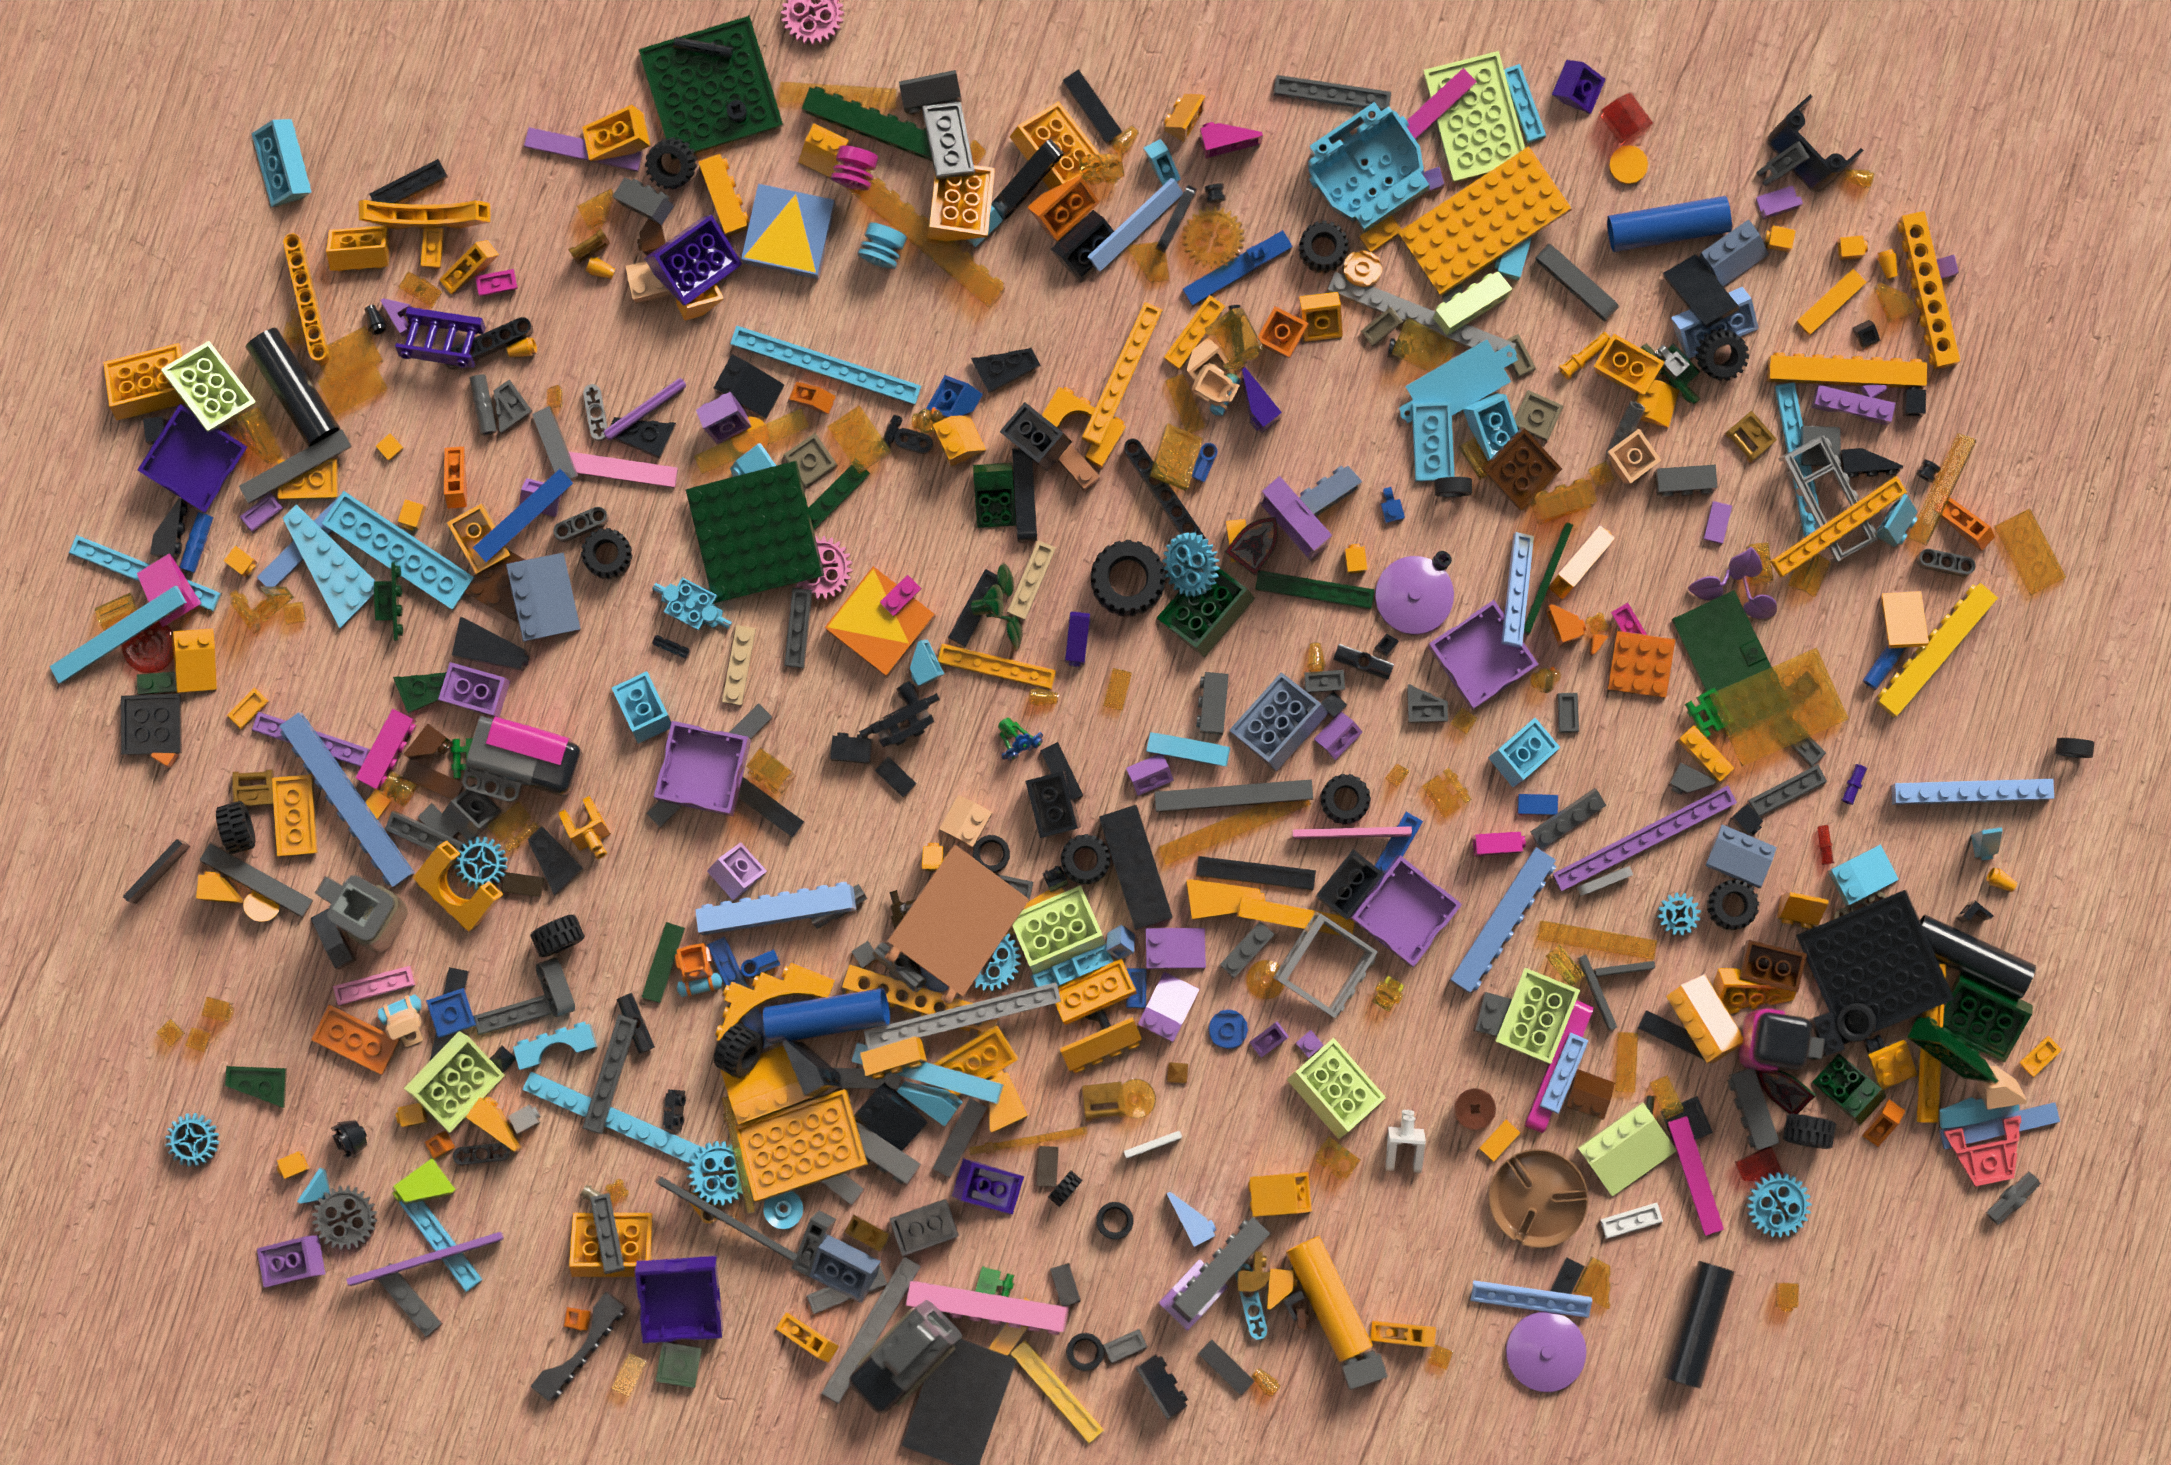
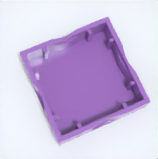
[1259,476,1332,561]
[1428,600,1539,710]
[654,721,751,817]
[1349,855,1462,967]

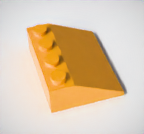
[1009,101,1106,190]
[927,165,995,241]
[104,343,185,421]
[720,1045,814,1125]
[569,1213,653,1277]

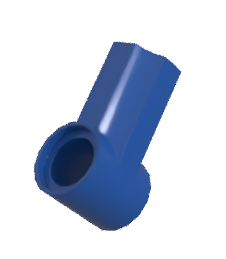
[1189,443,1218,483]
[741,949,781,979]

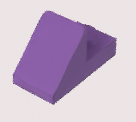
[380,298,412,336]
[1250,1021,1289,1058]

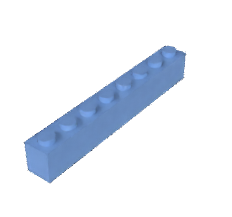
[1450,847,1556,993]

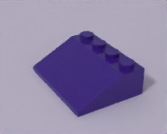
[644,215,742,306]

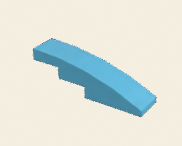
[1146,732,1230,767]
[1030,944,1114,988]
[1939,1097,2020,1129]

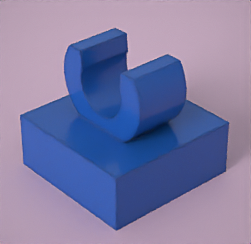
[1246,241,1272,268]

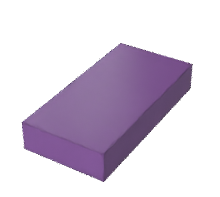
[240,493,284,533]
[1703,501,1732,544]

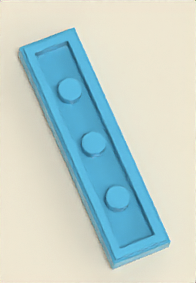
[1504,64,1546,144]

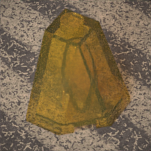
[226,407,284,464]

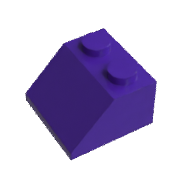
[1552,60,1606,114]

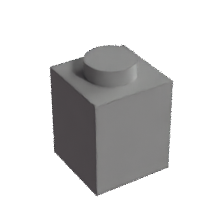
[508,1105,541,1134]

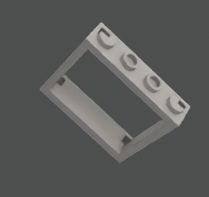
[1273,912,1378,1018]

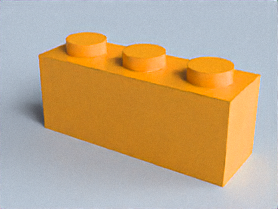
[1677,725,1734,783]
[860,1036,927,1080]

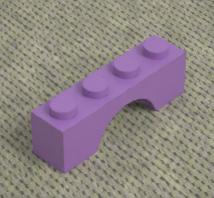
[1811,385,1896,425]

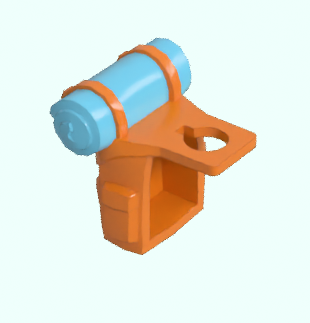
[675,943,722,997]

